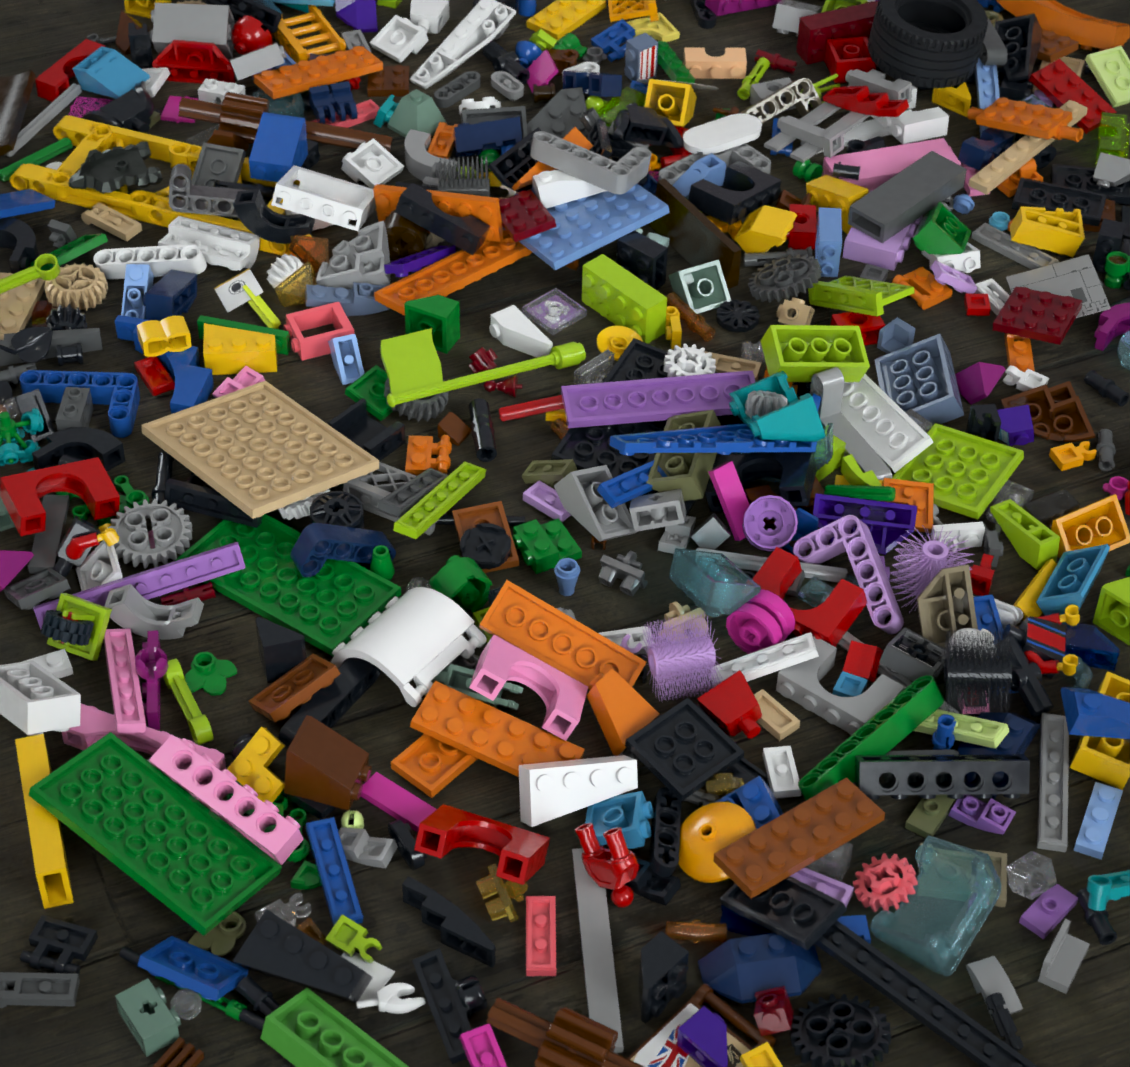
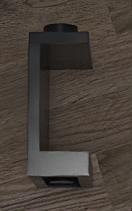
[328,398,405,462]

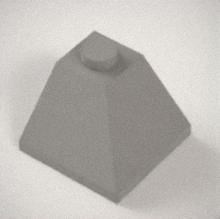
[1093,152,1130,188]

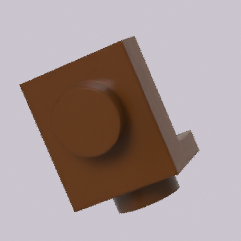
[775,189,812,211]

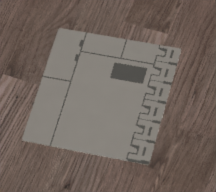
[1006,254,1110,318]

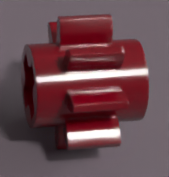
[468,347,497,374]

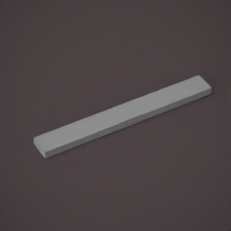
[572,848,623,1053]

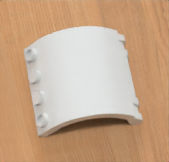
[331,587,487,707]

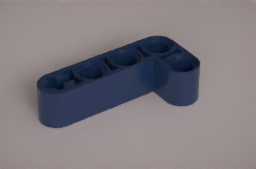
[290,523,396,577]

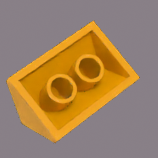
[1051,494,1130,558]

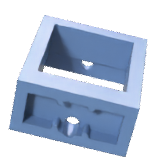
[815,207,842,277]

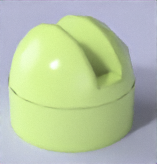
[341,810,364,829]

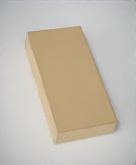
[754,689,800,741]

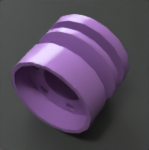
[742,495,798,551]

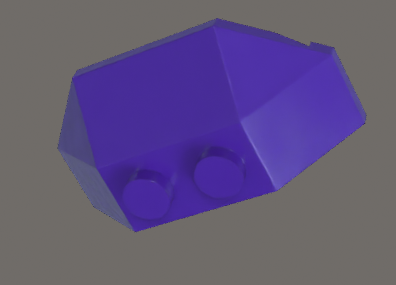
[335,0,378,33]
[813,493,917,555]

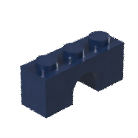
[563,71,622,97]
[958,127,1014,171]

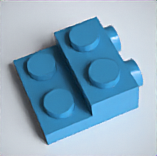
[585,791,654,849]

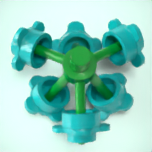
[0,408,44,466]

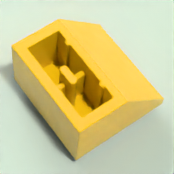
[734,205,797,253]

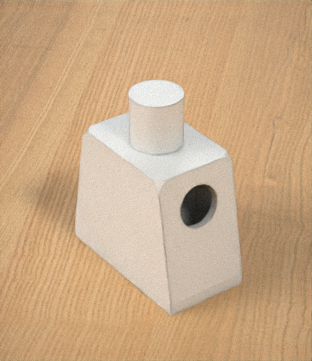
[410,0,449,34]

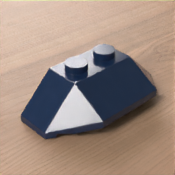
[957,712,1041,800]
[698,933,822,1004]

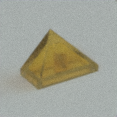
[274,261,317,307]

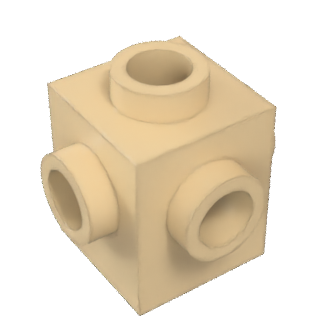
[777,297,815,325]

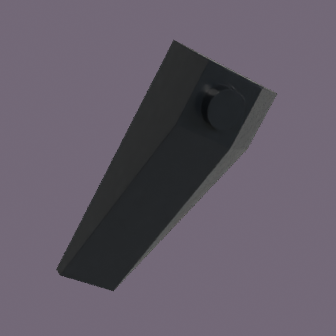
[995,13,1042,82]

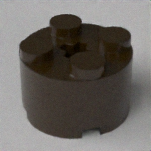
[385,210,428,260]

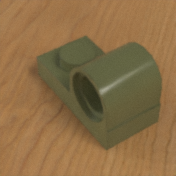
[522,459,578,490]

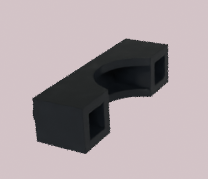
[395,183,490,255]

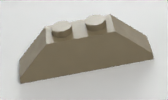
[917,564,978,649]

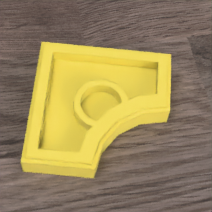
[627,13,680,42]

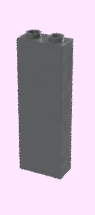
[848,151,967,243]

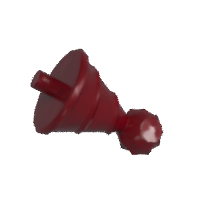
[484,374,523,398]

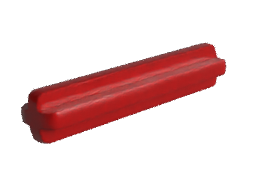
[499,395,564,422]

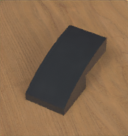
[624,858,681,906]

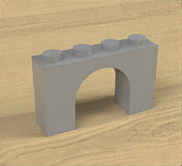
[776,636,905,735]

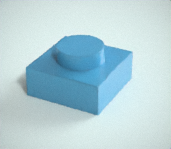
[832,671,868,697]

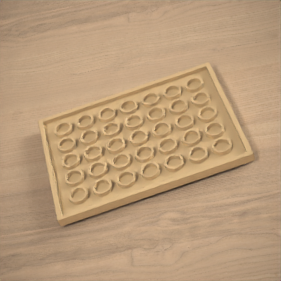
[141,381,379,519]

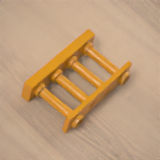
[272,5,347,63]

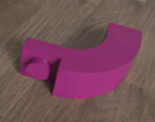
[1094,303,1130,351]

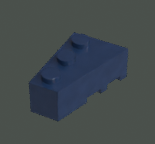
[453,117,522,157]
[143,270,197,321]

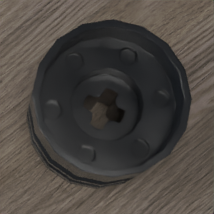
[310,491,364,529]

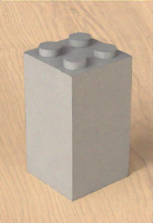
[150,3,235,59]

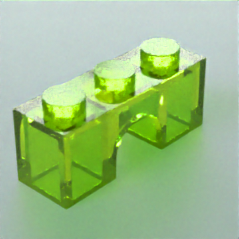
[1095,112,1130,166]

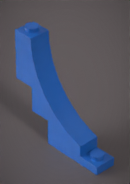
[115,315,214,414]

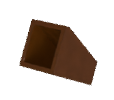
[284,715,372,811]

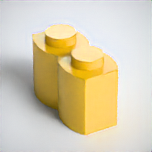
[137,316,192,357]

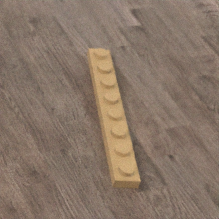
[969,100,1088,195]

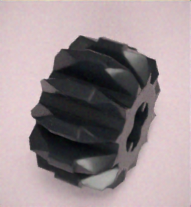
[46,304,87,331]

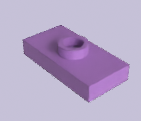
[1019,882,1078,939]

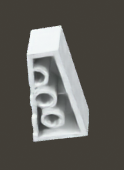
[519,755,638,827]

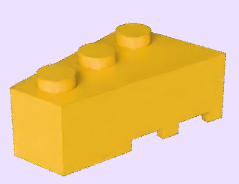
[806,175,869,235]
[1010,207,1085,257]
[203,323,277,375]

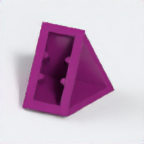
[955,362,1006,405]
[0,550,34,591]

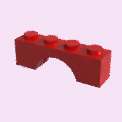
[35,39,106,102]

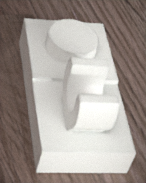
[930,522,985,552]

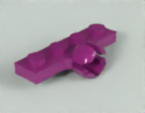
[135,630,168,730]

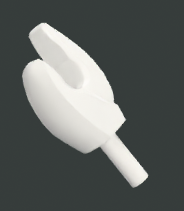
[356,983,425,1014]

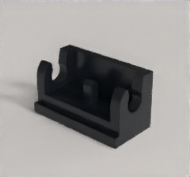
[128,23,153,69]
[966,404,1001,442]

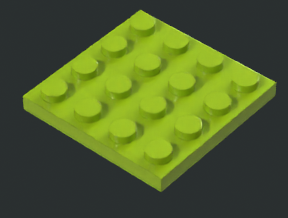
[892,423,1024,520]

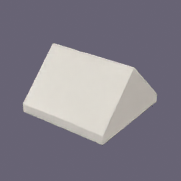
[76,540,122,591]

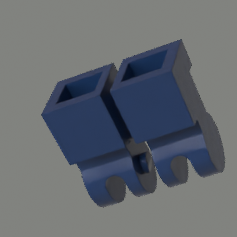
[309,81,357,124]

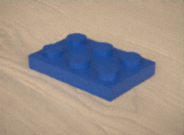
[138,936,248,1001]

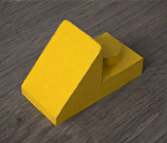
[932,82,971,117]

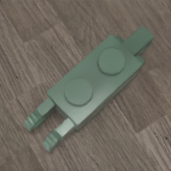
[432,664,524,710]

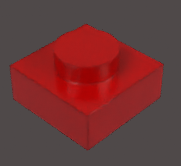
[964,294,991,316]

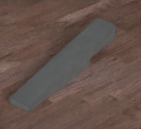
[0,328,103,366]

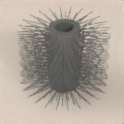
[438,156,490,197]

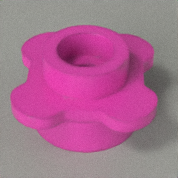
[1103,476,1129,500]

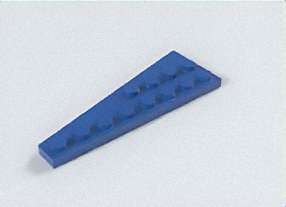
[609,424,817,456]

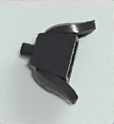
[81,81,154,133]
[612,103,684,149]

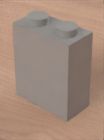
[230,43,287,80]

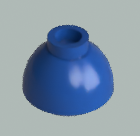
[515,40,542,68]

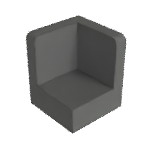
[691,513,731,550]

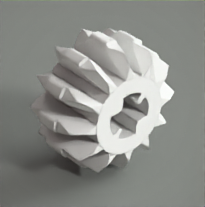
[267,254,306,293]

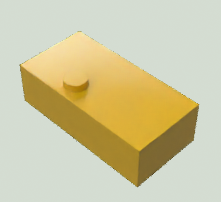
[1070,671,1130,790]

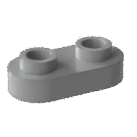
[491,71,524,100]

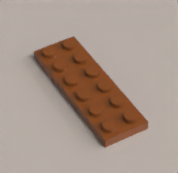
[713,777,885,899]

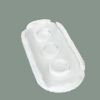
[683,114,762,155]

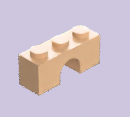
[683,47,747,79]

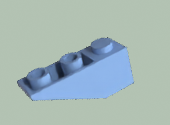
[121,264,154,319]

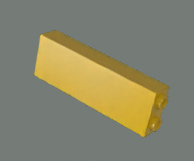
[15,734,74,909]

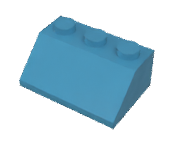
[1036,544,1110,624]

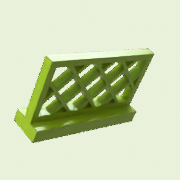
[808,276,914,316]

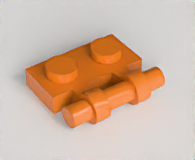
[405,435,452,476]

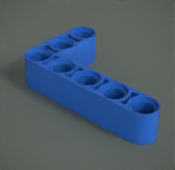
[20,370,140,438]

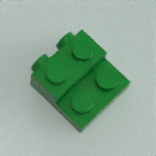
[512,518,582,574]

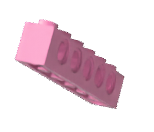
[149,735,304,865]

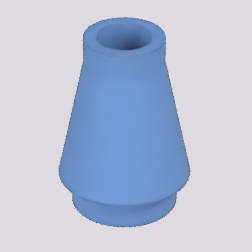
[554,558,580,596]

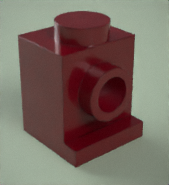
[754,986,794,1036]

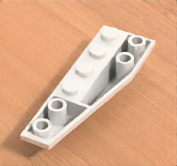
[410,0,516,89]

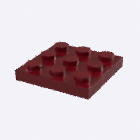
[993,286,1082,345]

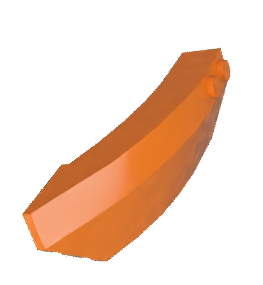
[996,0,1130,51]

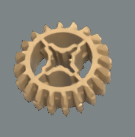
[44,263,108,311]

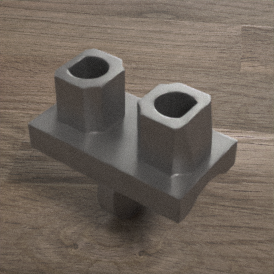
[598,551,648,596]

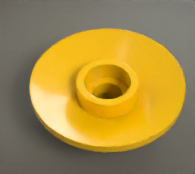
[596,326,643,361]

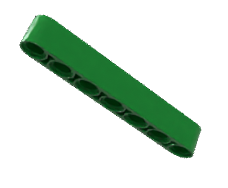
[798,675,944,800]

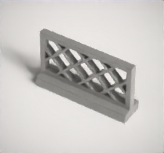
[343,462,440,535]

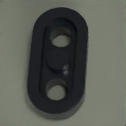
[388,819,427,871]

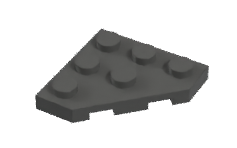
[527,87,589,139]

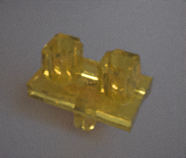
[476,864,528,923]

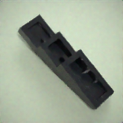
[402,876,495,968]

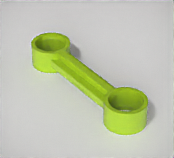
[0,253,60,294]
[163,658,214,745]

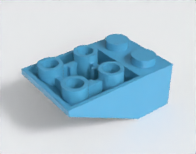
[72,46,150,99]

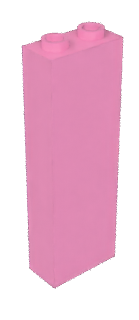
[822,138,961,192]

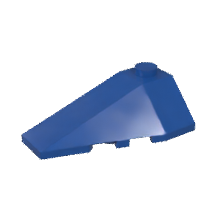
[1060,687,1130,739]

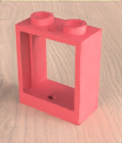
[283,301,354,361]

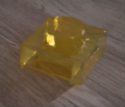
[706,773,744,795]

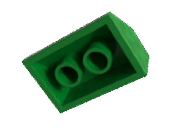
[913,201,971,254]

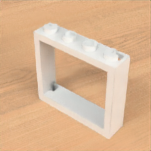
[271,165,375,231]

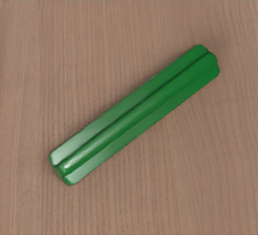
[824,485,896,501]

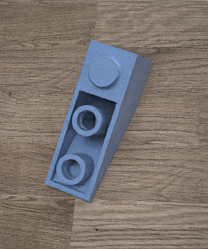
[672,153,726,199]

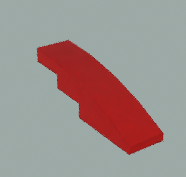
[822,86,909,117]

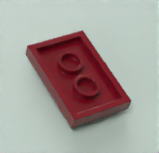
[499,190,556,242]

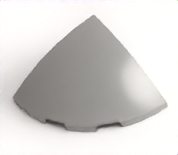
[316,221,391,289]

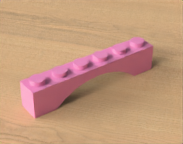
[62,704,226,785]

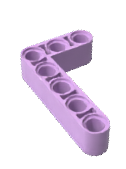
[793,515,904,634]

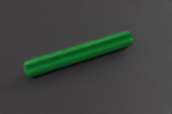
[0,137,73,182]

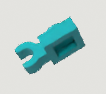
[373,95,399,128]

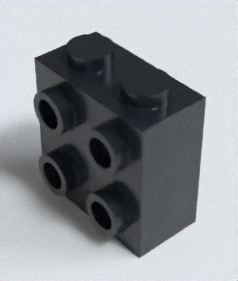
[616,230,668,290]

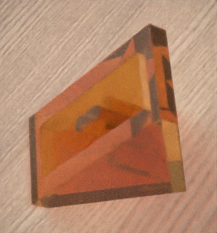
[288,235,329,274]

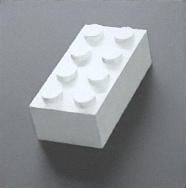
[0,660,81,736]

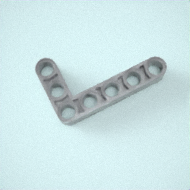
[530,131,652,195]
[658,143,771,185]
[810,367,892,480]

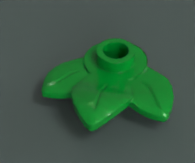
[185,652,237,696]

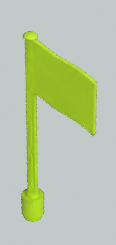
[380,328,586,407]

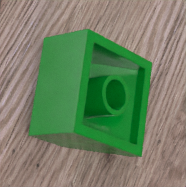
[404,295,460,354]

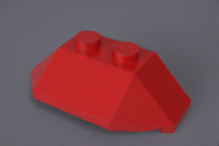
[152,40,236,84]

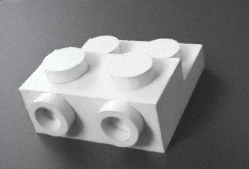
[370,15,429,63]
[341,138,404,189]
[921,242,980,273]

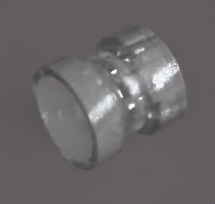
[741,341,766,364]

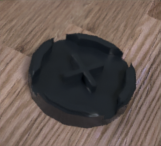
[460,523,511,569]

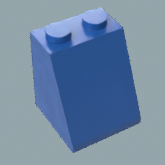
[249,112,308,182]

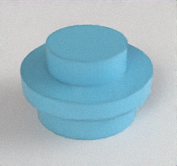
[989,212,1011,231]

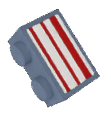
[624,33,658,83]

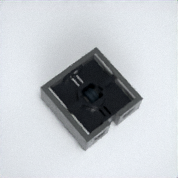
[879,627,947,682]

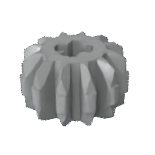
[745,390,788,419]

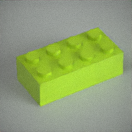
[582,254,667,344]
[761,325,870,382]

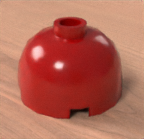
[231,15,272,55]

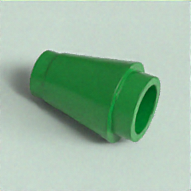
[369,545,395,581]

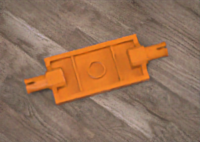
[967,97,1083,142]

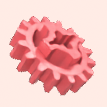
[853,853,918,913]

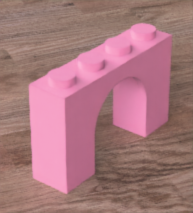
[469,634,588,741]

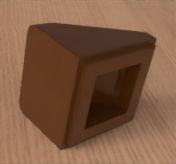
[438,411,471,446]

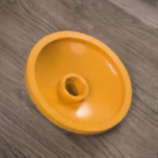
[678,802,757,883]

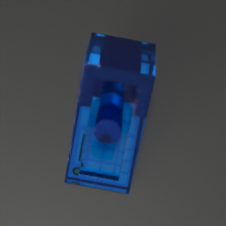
[1065,623,1120,671]

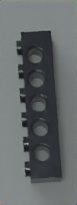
[855,754,1030,799]

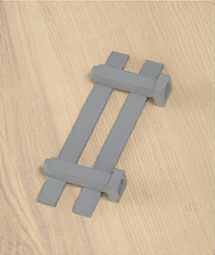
[764,69,912,163]

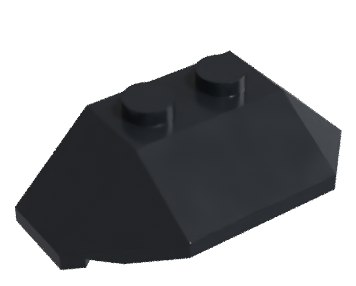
[204,0,283,34]
[488,127,541,193]

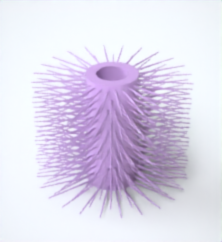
[889,526,975,613]
[642,614,722,702]

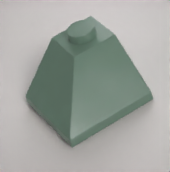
[388,89,447,138]
[668,259,731,316]

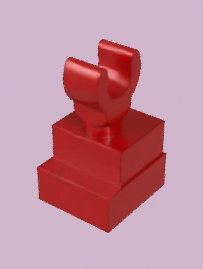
[970,553,995,596]

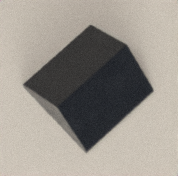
[255,616,306,683]

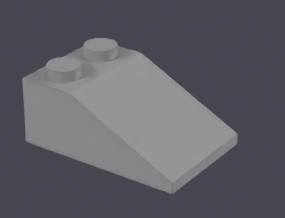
[772,0,822,36]
[554,465,638,542]

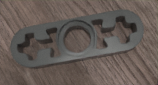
[434,71,481,108]

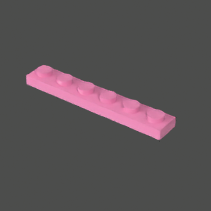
[103,628,146,734]

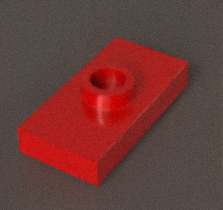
[134,356,175,396]

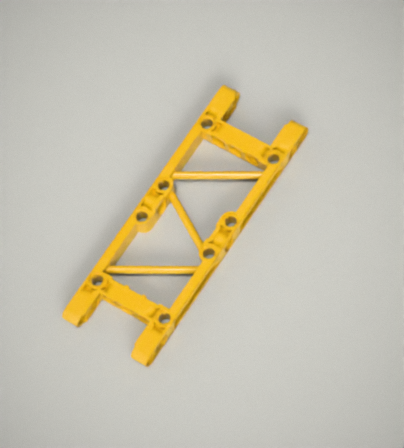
[10,115,315,260]

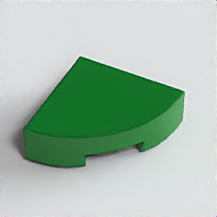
[290,860,321,890]

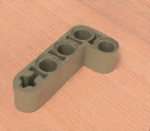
[739,78,822,123]

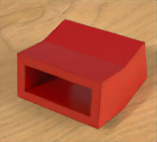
[843,640,883,682]

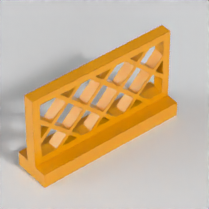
[608,0,659,22]

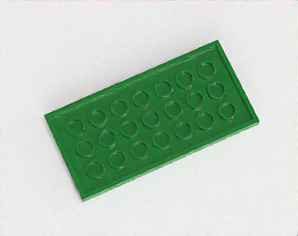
[175,514,402,657]
[29,732,282,936]

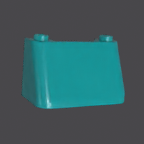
[729,371,826,442]

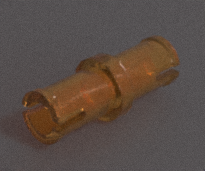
[665,919,727,944]

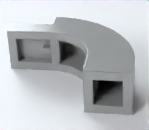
[404,129,458,181]
[104,584,204,640]

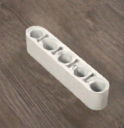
[94,244,207,280]

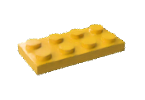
[526,0,606,41]

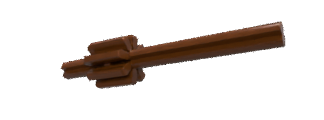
[178,92,393,153]
[486,997,644,1067]

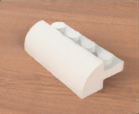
[158,216,260,270]

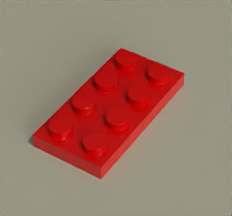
[1029,59,1117,134]

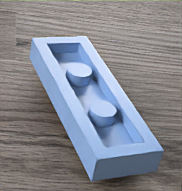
[1073,782,1123,860]

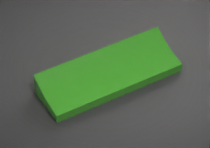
[261,988,409,1067]

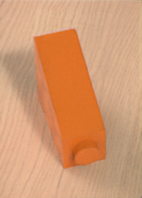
[586,668,660,756]

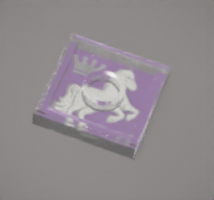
[522,288,587,335]

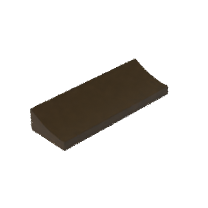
[0,70,36,156]
[648,178,742,289]

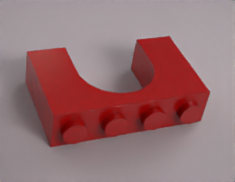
[0,457,120,536]
[741,547,867,647]
[414,804,550,885]

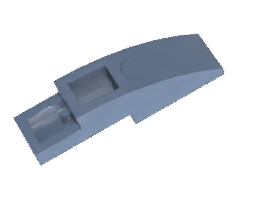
[305,282,391,316]

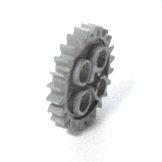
[108,499,193,569]

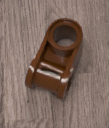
[543,48,579,75]

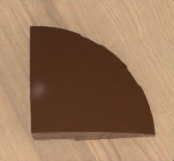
[1001,381,1095,442]

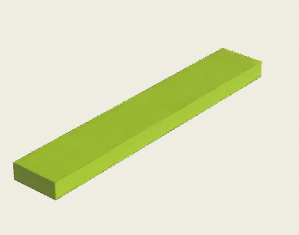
[393,462,486,539]

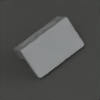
[1038,919,1090,994]

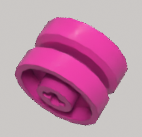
[726,589,795,654]

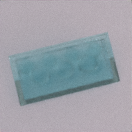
[669,548,761,617]

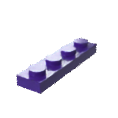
[384,245,456,277]

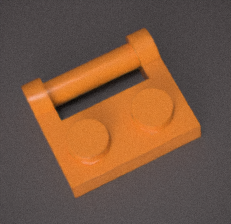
[892,266,953,310]

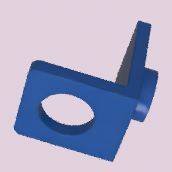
[781,508,819,555]

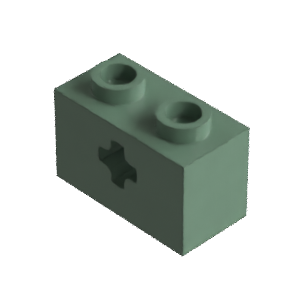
[115,979,181,1057]

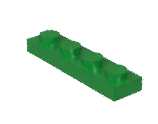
[657,41,695,83]
[197,315,291,355]

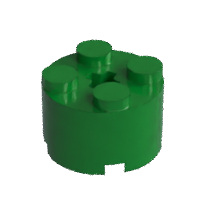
[429,555,493,613]

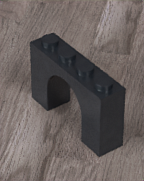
[688,161,782,225]
[705,452,817,512]

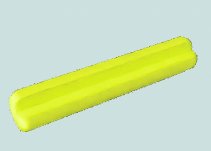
[242,285,281,329]

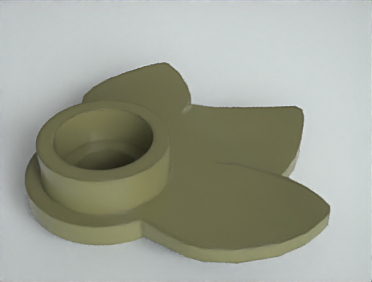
[188,912,246,957]

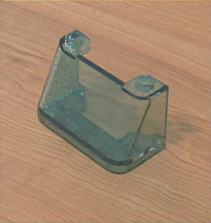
[870,835,1001,976]

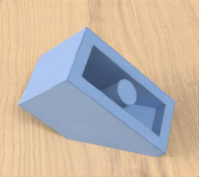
[328,334,365,385]

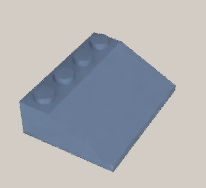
[874,334,964,425]

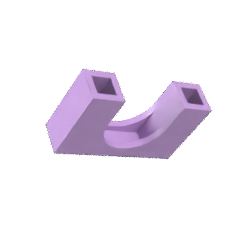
[843,190,923,271]

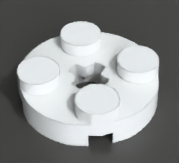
[459,97,501,114]

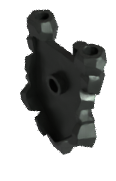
[68,141,163,194]

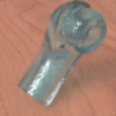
[1073,657,1093,689]

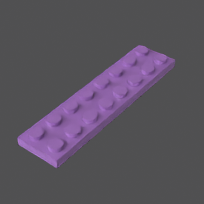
[561,370,756,428]

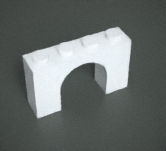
[871,85,949,144]

